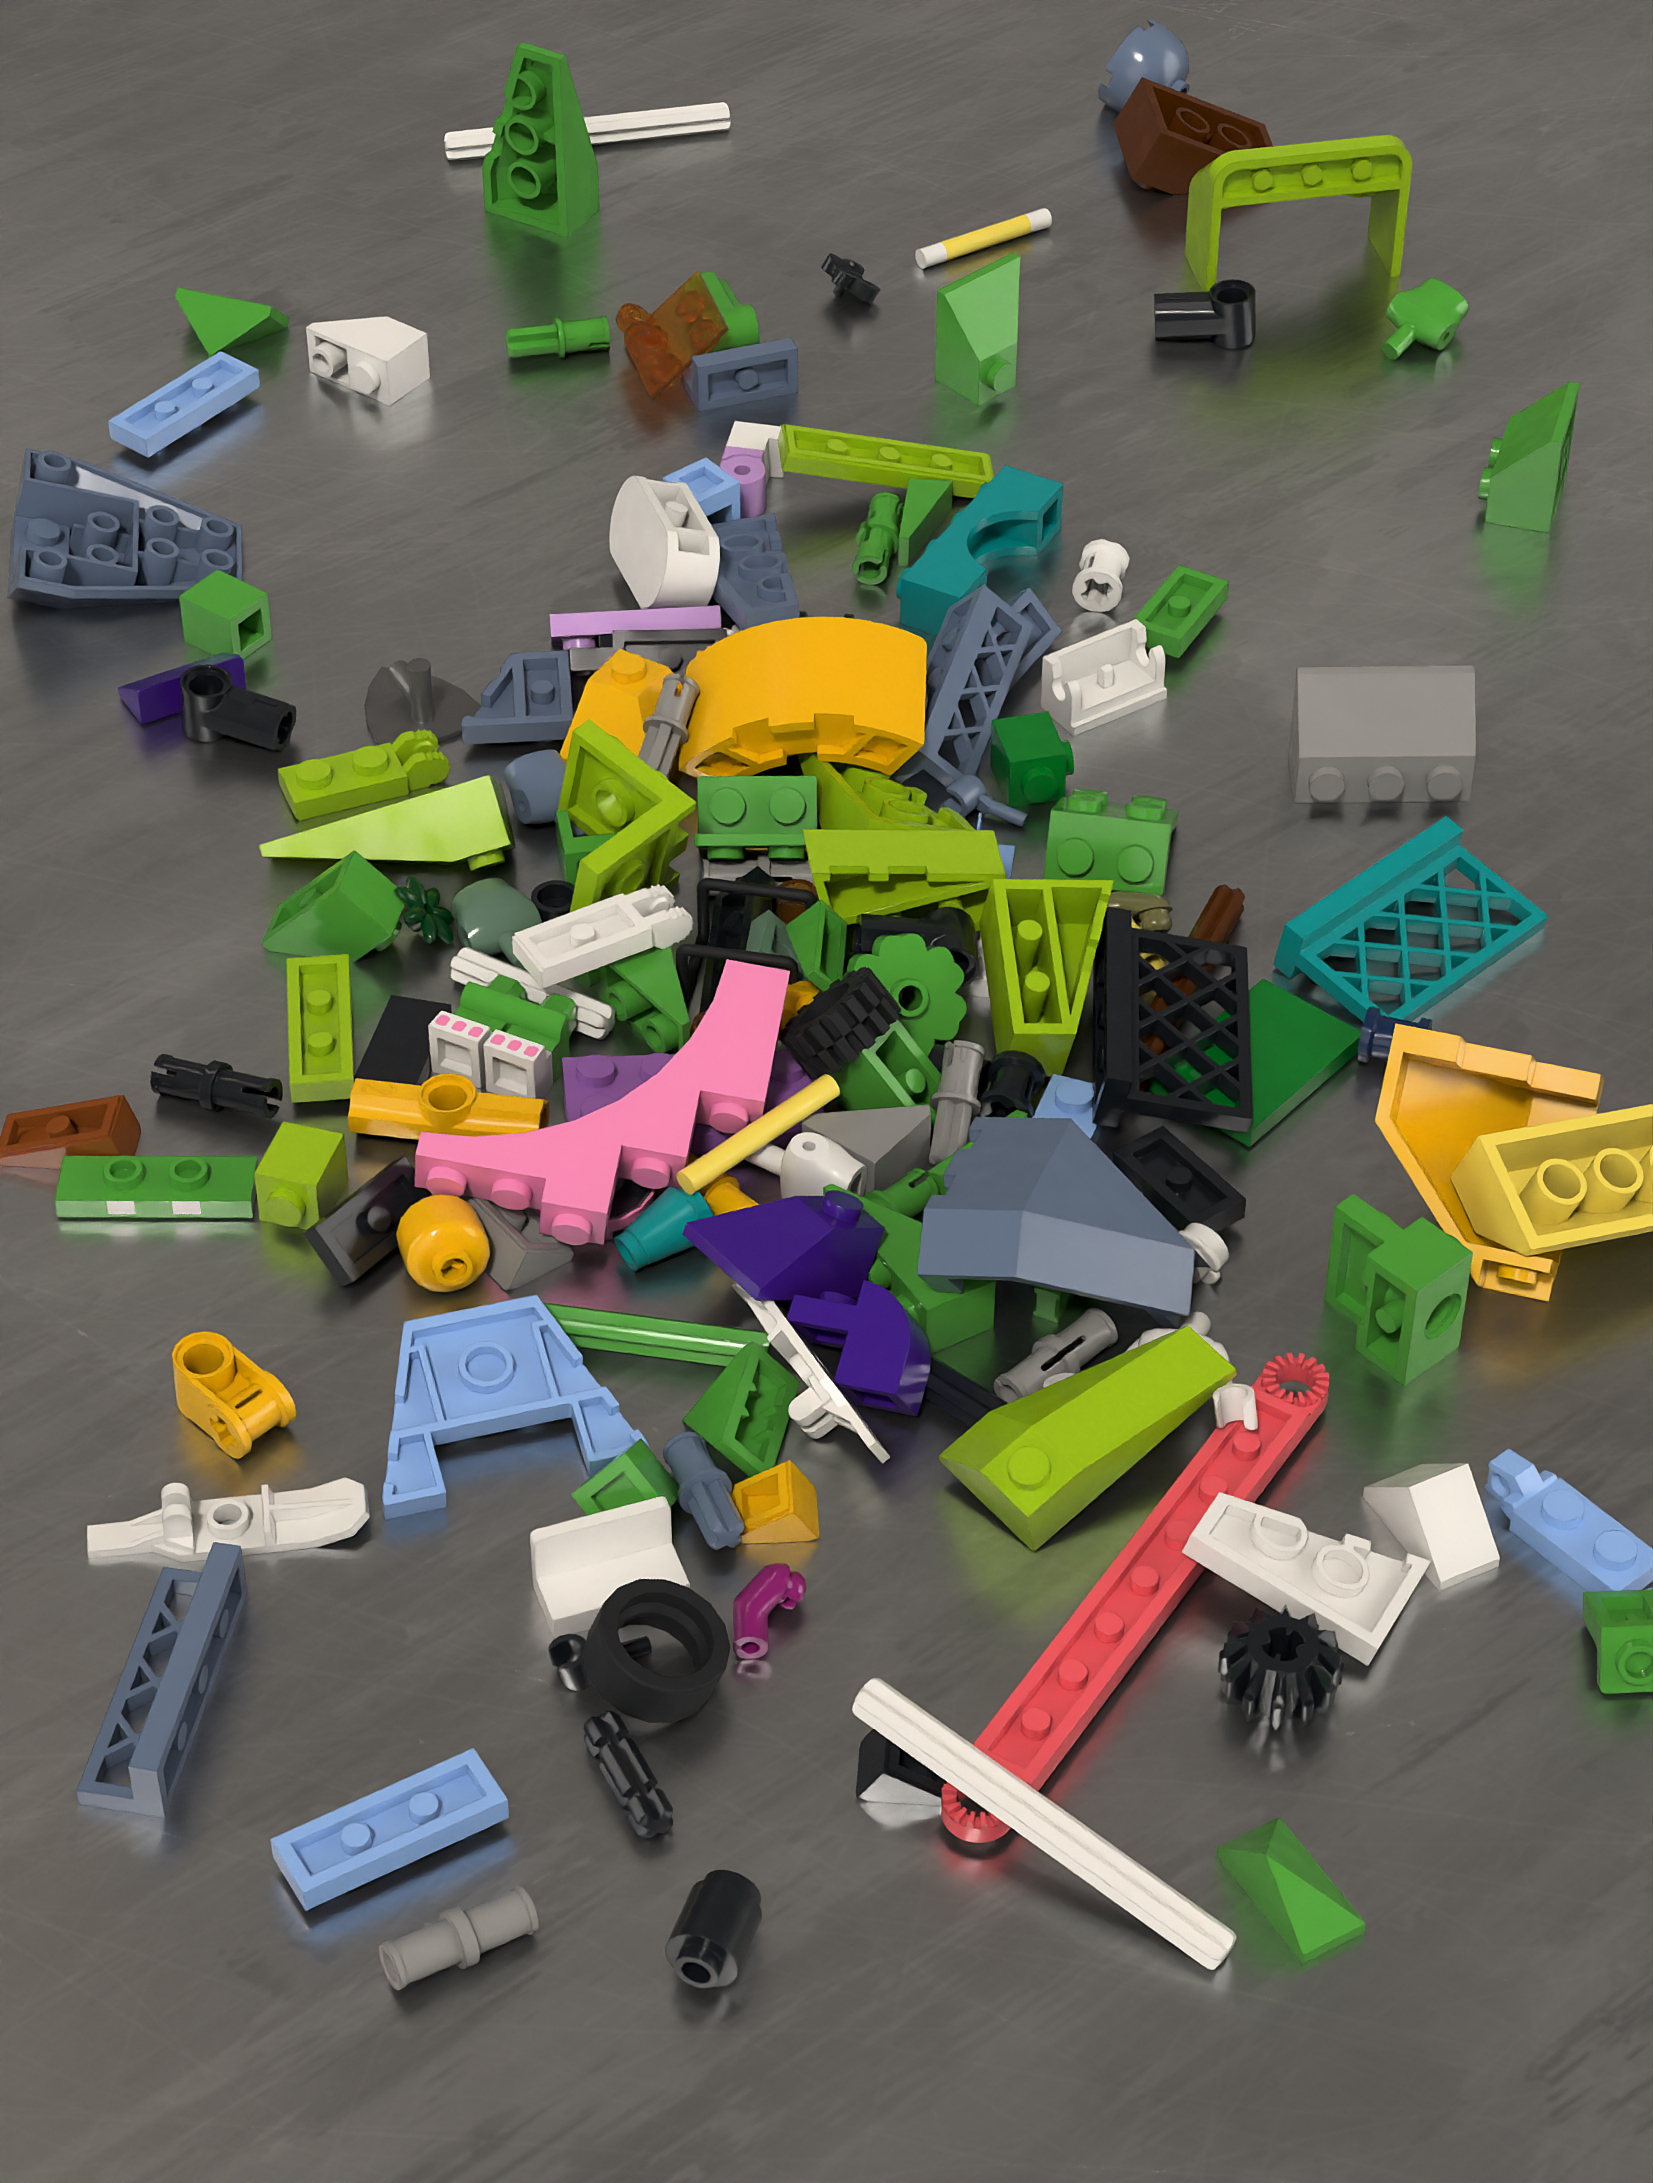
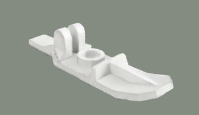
[732,1282,890,1464]
[87,1477,370,1562]

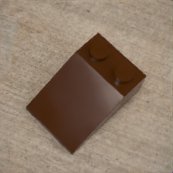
[1113,77,1273,195]

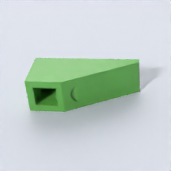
[573,946,690,1054]
[823,1184,996,1354]

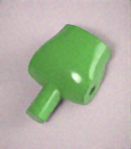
[1381,278,1469,360]

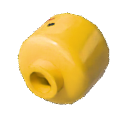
[396,1194,490,1293]

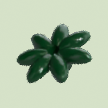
[395,876,455,944]

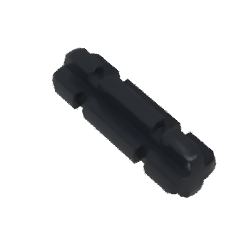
[583,1711,673,1839]

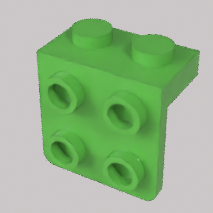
[1043,789,1179,896]

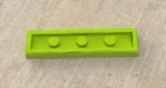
[777,424,994,498]

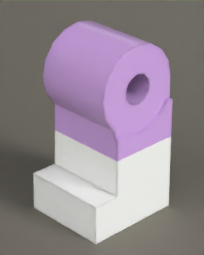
[719,421,786,519]

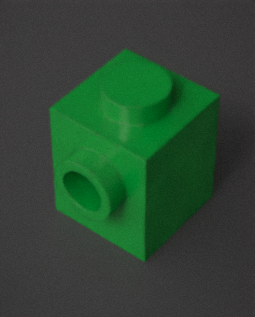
[990,711,1074,808]

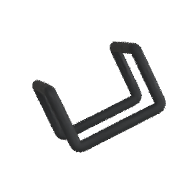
[676,878,817,1003]

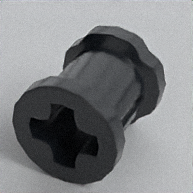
[977,1050,1045,1118]

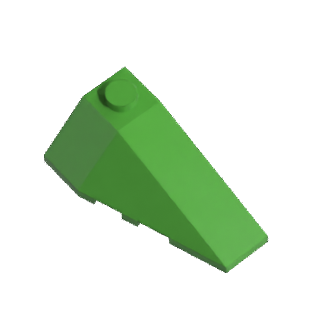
[482,42,600,238]

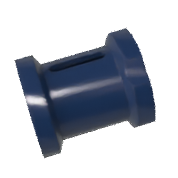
[1357,1006,1432,1063]

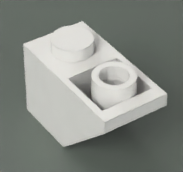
[306,316,430,406]

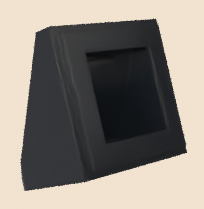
[856,1729,947,1806]

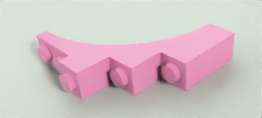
[415,959,790,1245]

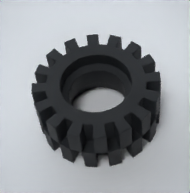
[779,967,901,1080]

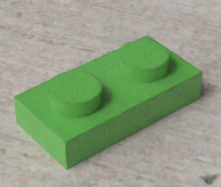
[1132,565,1229,658]

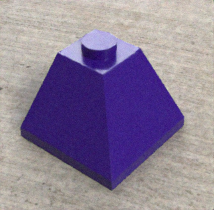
[682,1190,885,1301]

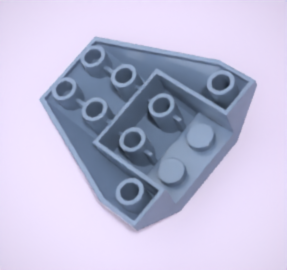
[7,448,242,609]

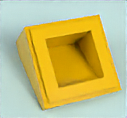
[731,1460,820,1544]

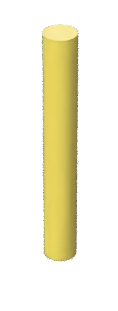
[677,1074,840,1195]

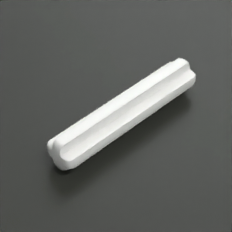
[450,947,616,1040]

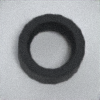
[583,1579,731,1723]

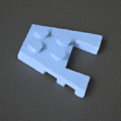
[382,1295,649,1520]

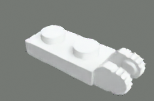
[512,884,694,989]

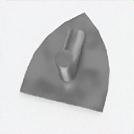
[364,658,481,745]

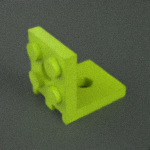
[557,719,696,912]

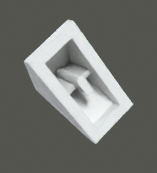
[1363,1463,1500,1591]

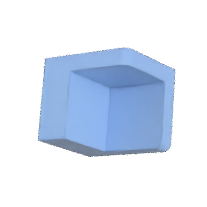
[663,457,740,525]

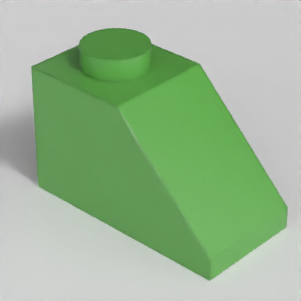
[261,850,405,963]
[828,1019,941,1148]

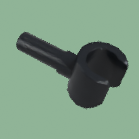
[548,1634,652,1691]

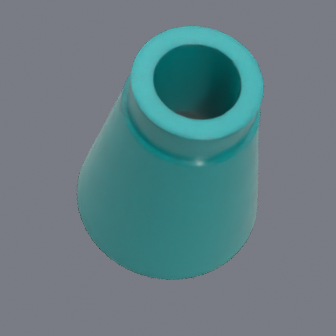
[614,1186,714,1271]

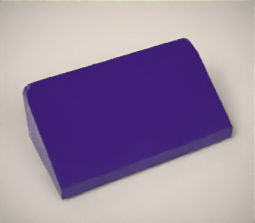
[118,653,247,725]

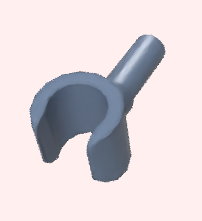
[942,774,1028,828]

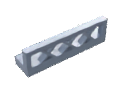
[891,584,1034,787]
[76,1542,247,1818]

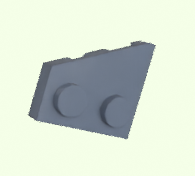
[461,650,573,745]

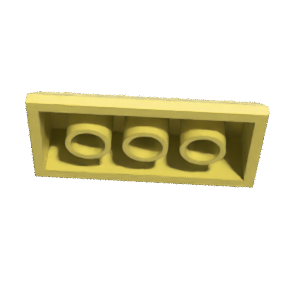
[1450,1104,1653,1256]

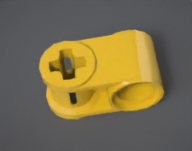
[172,1331,296,1459]

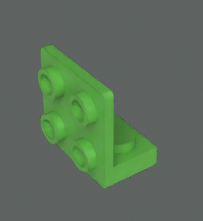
[694,776,817,860]

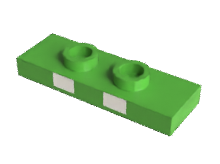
[55,1155,258,1218]

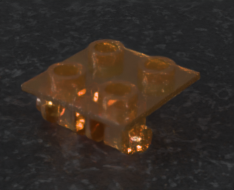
[616,271,729,400]

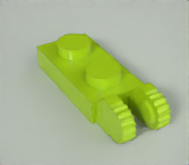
[278,728,451,821]

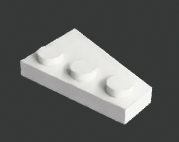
[1181,1492,1431,1666]

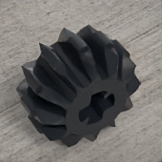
[1218,1605,1344,1732]

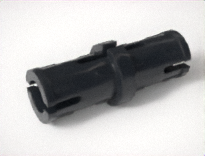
[150,1054,283,1119]

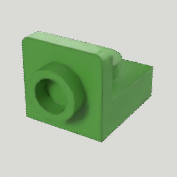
[1583,1589,1653,1694]

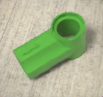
[684,271,760,354]

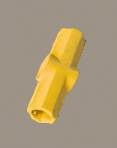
[348,1073,549,1140]

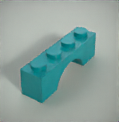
[896,465,1063,636]

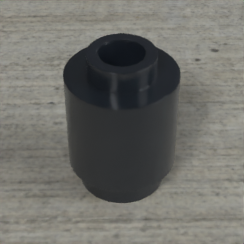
[665,1870,762,1988]

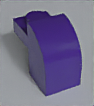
[786,1280,931,1416]

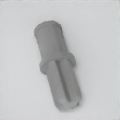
[638,674,700,778]
[929,1040,985,1166]

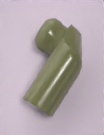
[1106,891,1173,933]

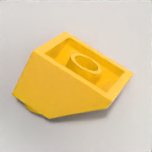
[559,649,686,785]

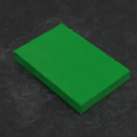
[1148,979,1361,1147]

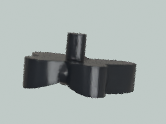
[821,253,880,304]

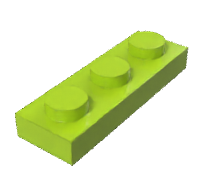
[286,954,355,1103]

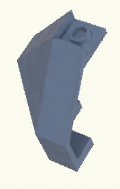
[917,1117,1211,1329]

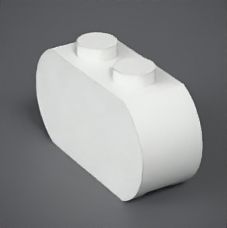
[609,476,720,609]

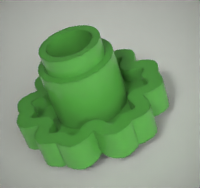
[843,933,967,1057]

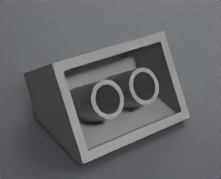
[1288,665,1476,803]

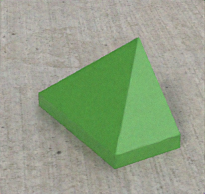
[175,287,290,357]
[682,1341,800,1477]
[1216,1817,1366,1964]

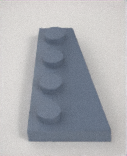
[711,513,800,630]

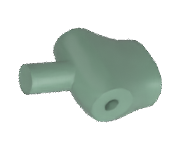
[451,878,542,971]

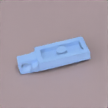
[1485,1448,1653,1592]

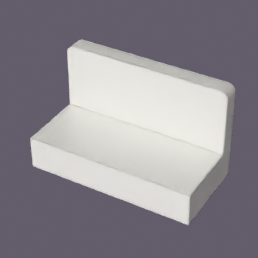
[530,1496,690,1639]

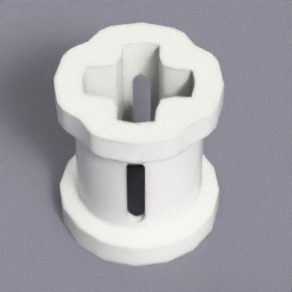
[1072,539,1129,612]

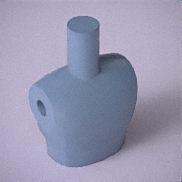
[504,749,588,837]

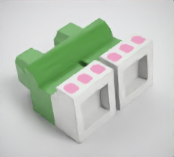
[428,974,577,1099]

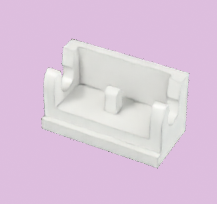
[1041,619,1167,737]

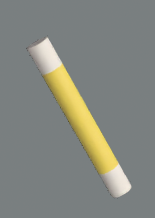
[915,208,1052,269]

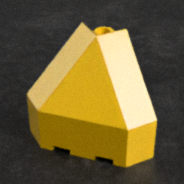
[1375,1023,1604,1302]

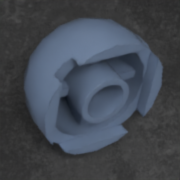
[1098,18,1190,112]

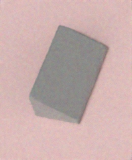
[459,1195,574,1291]

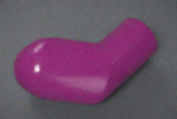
[733,1563,806,1659]

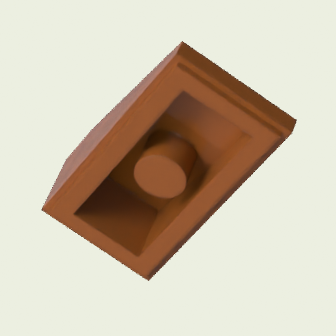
[0,1095,141,1169]

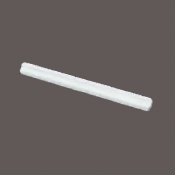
[444,102,731,161]
[852,1678,1236,1970]

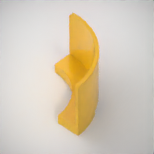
[678,617,927,778]

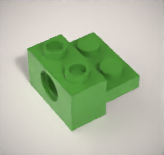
[1324,1194,1473,1386]

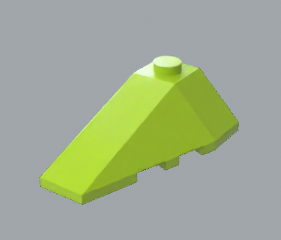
[797,752,975,830]
[259,775,516,872]
[939,1325,1237,1552]

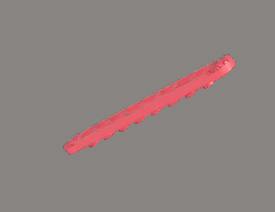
[941,1353,1330,1843]

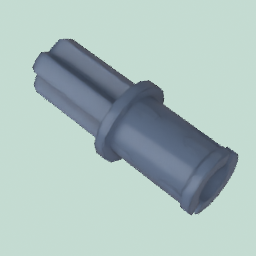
[663,1431,745,1550]

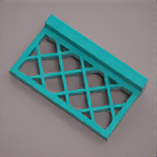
[1273,816,1549,1023]

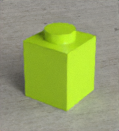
[254,1121,349,1230]

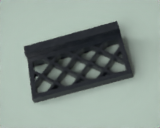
[1092,907,1253,1133]

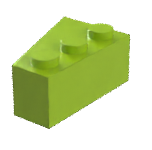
[802,829,1007,954]
[979,879,1114,1077]

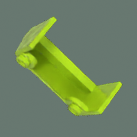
[1185,135,1412,292]

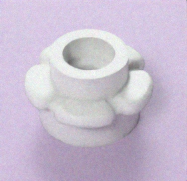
[1179,1223,1229,1284]

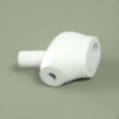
[745,1132,867,1199]

